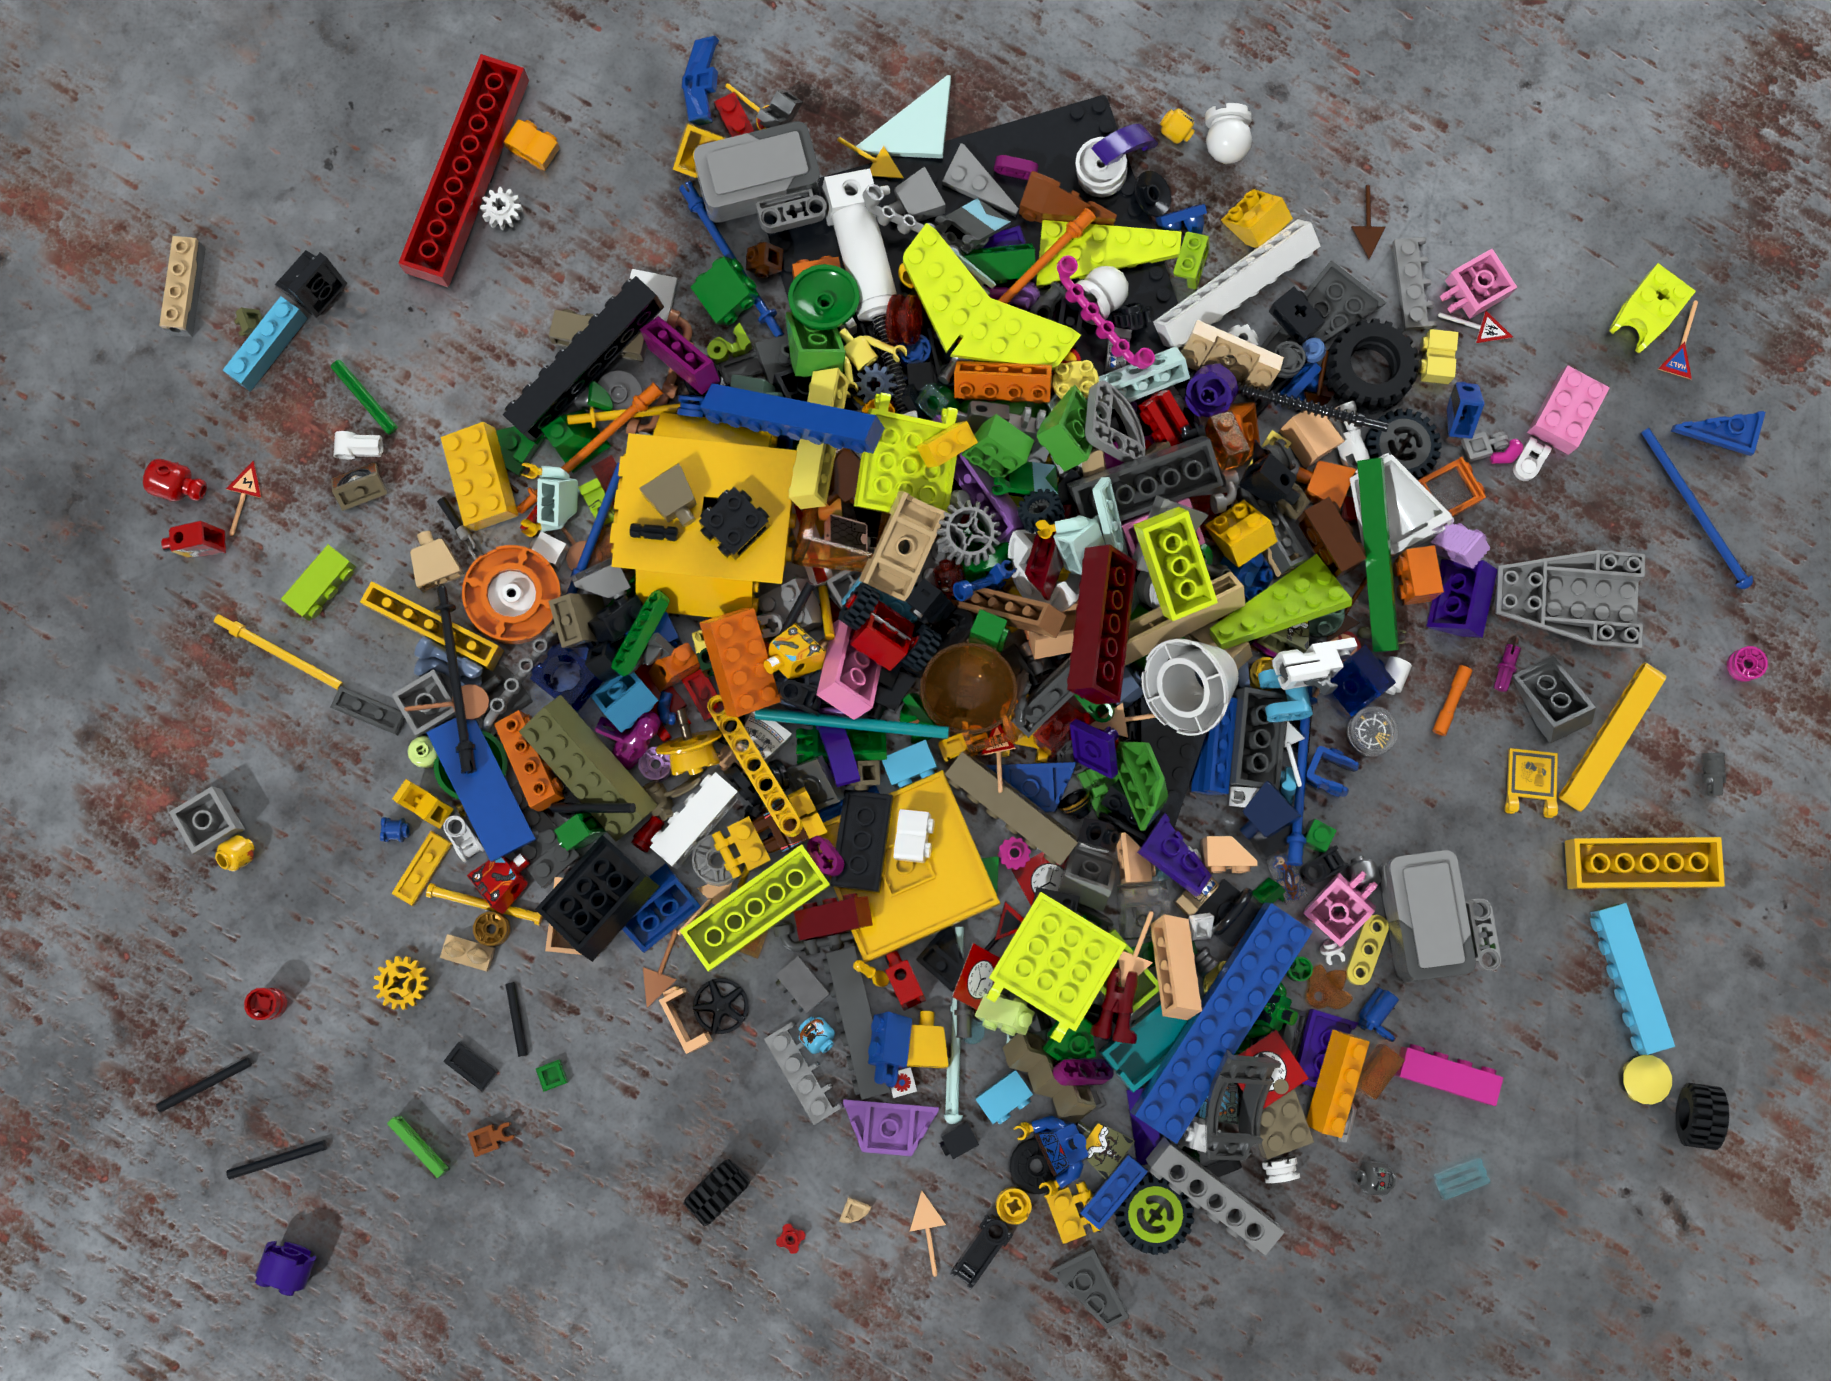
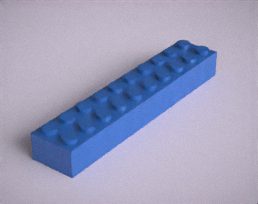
[1130,903,1313,1144]

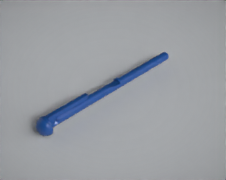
[1641,428,1753,589]

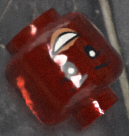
[933,559,967,597]

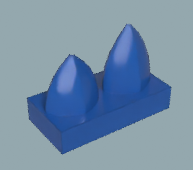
[1155,204,1207,235]
[1281,362,1322,411]

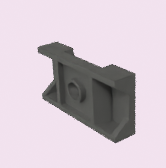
[511,782,582,889]

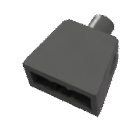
[955,401,1010,435]

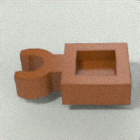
[467,1122,516,1157]

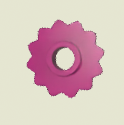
[998,836,1031,870]

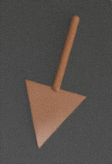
[643,929,678,1008]

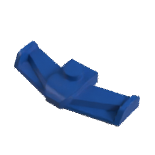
[682,36,719,126]

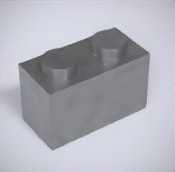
[775,956,830,1013]

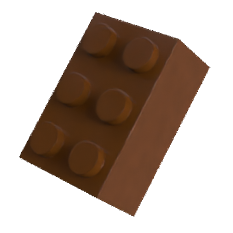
[1295,497,1366,579]

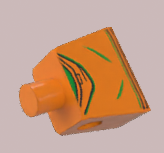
[648,642,700,693]

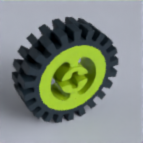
[1114,1173,1194,1255]

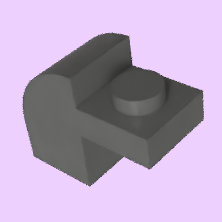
[756,89,803,128]

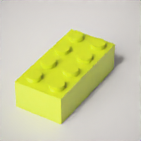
[1133,506,1218,621]

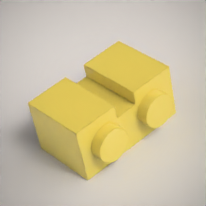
[1418,329,1458,384]

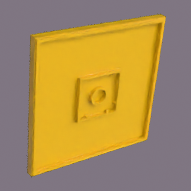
[817,770,1001,963]

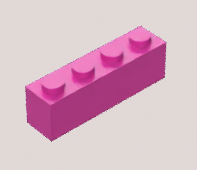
[1394,1044,1504,1106]

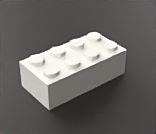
[650,772,741,869]

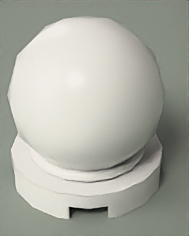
[1205,103,1252,164]
[1074,266,1129,325]

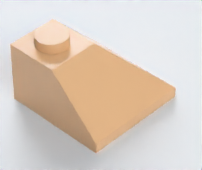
[1116,832,1156,885]

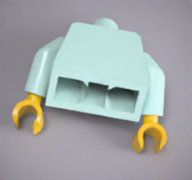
[520,462,580,537]
[1035,515,1105,582]

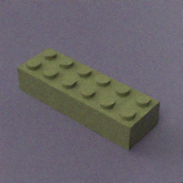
[519,695,658,842]

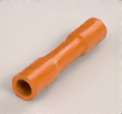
[1432,665,1473,736]

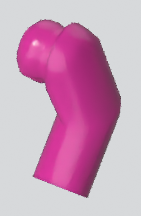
[1490,439,1523,464]

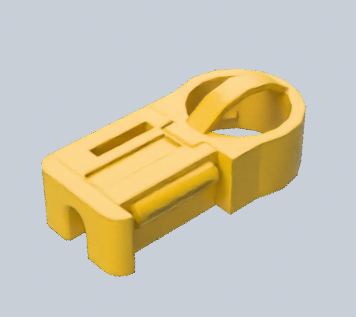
[938,727,988,762]

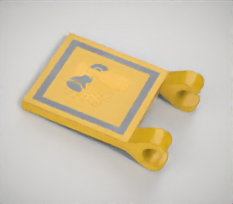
[1505,748,1558,818]

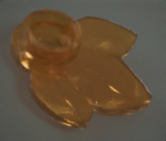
[1306,964,1353,1009]

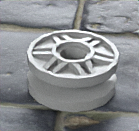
[691,834,744,887]

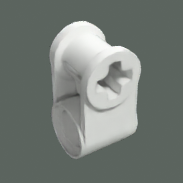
[444,816,485,863]

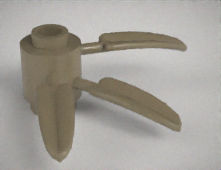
[642,766,706,821]

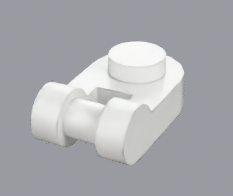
[1513,437,1552,481]

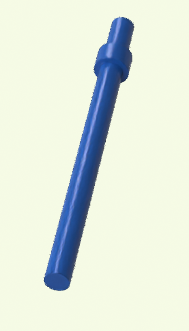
[566,462,621,594]

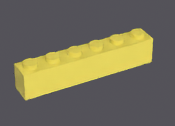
[789,368,849,509]

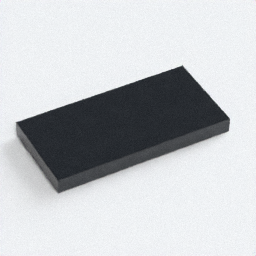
[830,790,894,893]

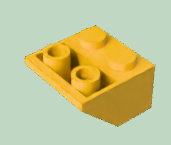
[1221,189,1293,248]
[1205,500,1278,568]

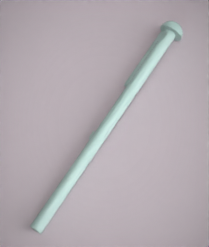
[944,927,964,1125]

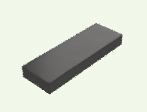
[330,685,405,736]

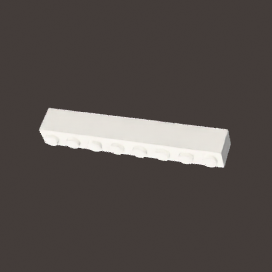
[1153,219,1321,349]

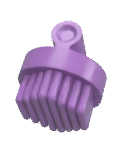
[1009,282,1040,310]

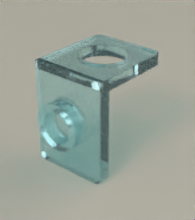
[915,383,949,419]

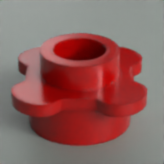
[776,1223,805,1254]

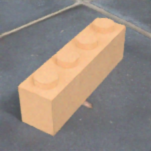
[1150,914,1202,1020]

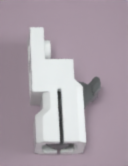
[1272,638,1357,695]

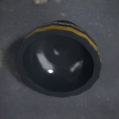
[1058,788,1091,820]

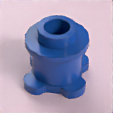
[380,817,410,842]

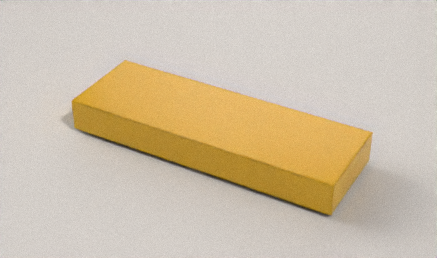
[391,831,453,906]

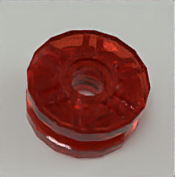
[886,294,922,345]

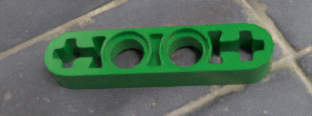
[611,590,670,676]

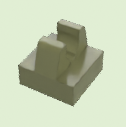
[235,307,262,337]

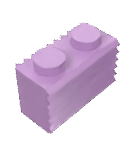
[1430,523,1490,568]

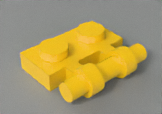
[712,816,771,879]
[1045,1181,1103,1244]

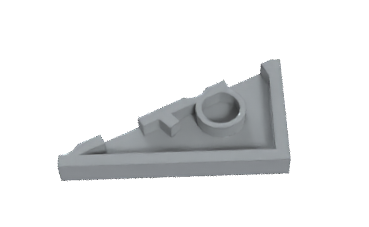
[942,143,1019,217]

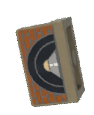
[331,462,387,511]

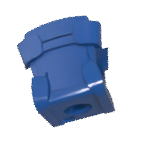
[1306,746,1359,798]

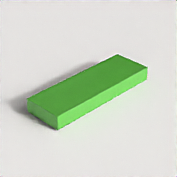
[387,1116,449,1178]

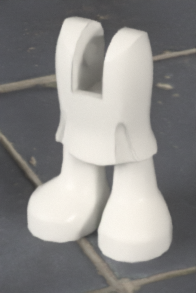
[1330,401,1370,470]

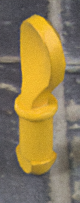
[853,960,889,987]

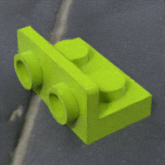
[1173,232,1210,290]

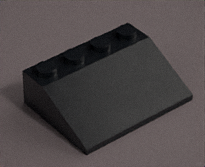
[535,835,660,962]

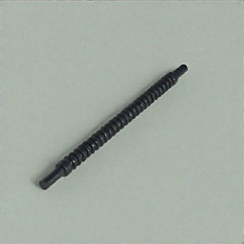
[1183,368,1389,432]

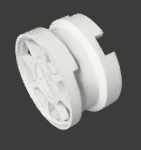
[1262,1156,1300,1183]

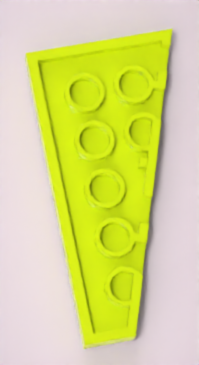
[1036,220,1182,289]

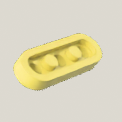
[1345,915,1389,985]

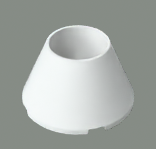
[1141,638,1238,736]

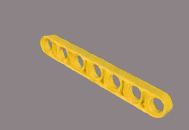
[707,695,803,837]

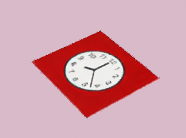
[1011,852,1068,906]
[952,943,1000,1010]
[1238,1030,1309,1109]

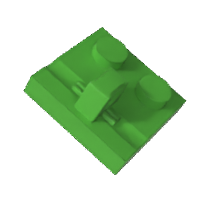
[1077,769,1119,819]

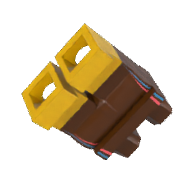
[752,786,827,854]

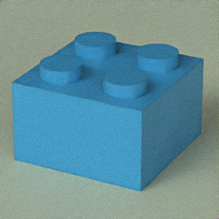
[590,672,659,733]

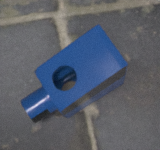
[1447,382,1485,439]

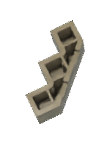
[1003,1032,1096,1123]

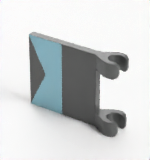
[934,198,1011,253]

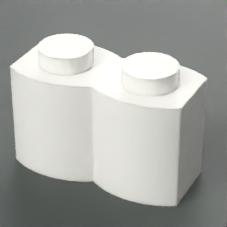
[894,809,935,863]

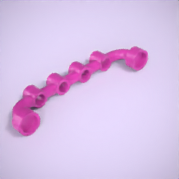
[1057,255,1155,369]

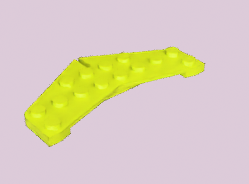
[903,223,1081,370]

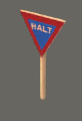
[1658,300,1698,380]

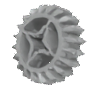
[936,500,1001,566]

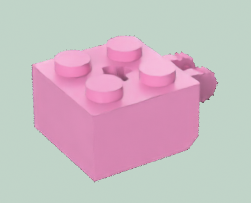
[1440,249,1517,319]
[1303,871,1378,947]

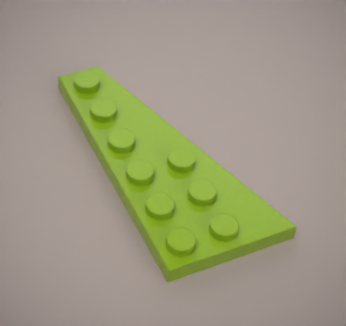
[1209,554,1352,650]

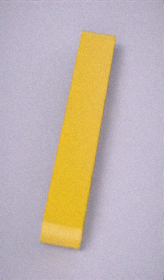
[1558,662,1666,812]

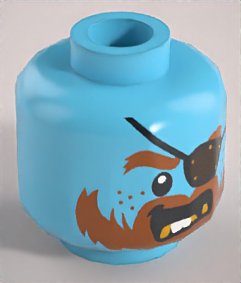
[798,1017,835,1054]

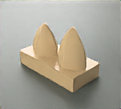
[440,934,496,971]

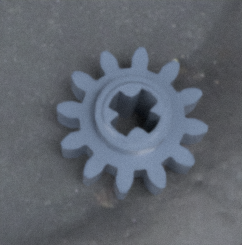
[856,363,898,403]

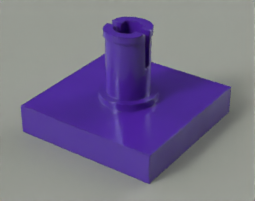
[1070,719,1119,779]

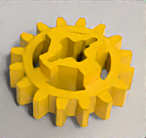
[373,956,429,1010]

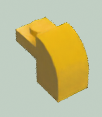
[392,779,453,829]

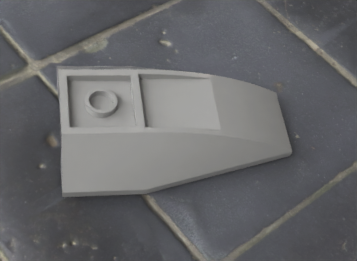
[1495,550,1645,649]

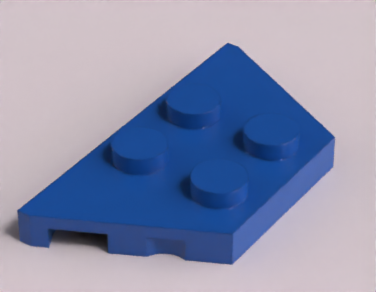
[986,762,1076,812]

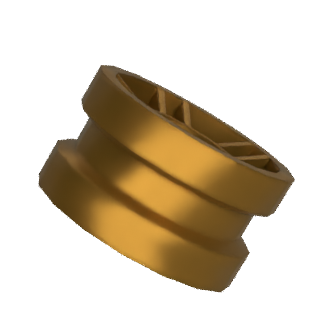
[473,912,511,946]

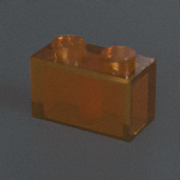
[1205,410,1251,471]
[1356,1044,1405,1100]

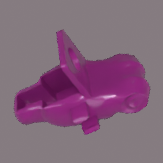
[595,711,661,770]

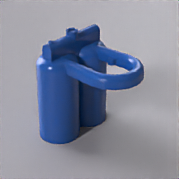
[1358,987,1399,1042]

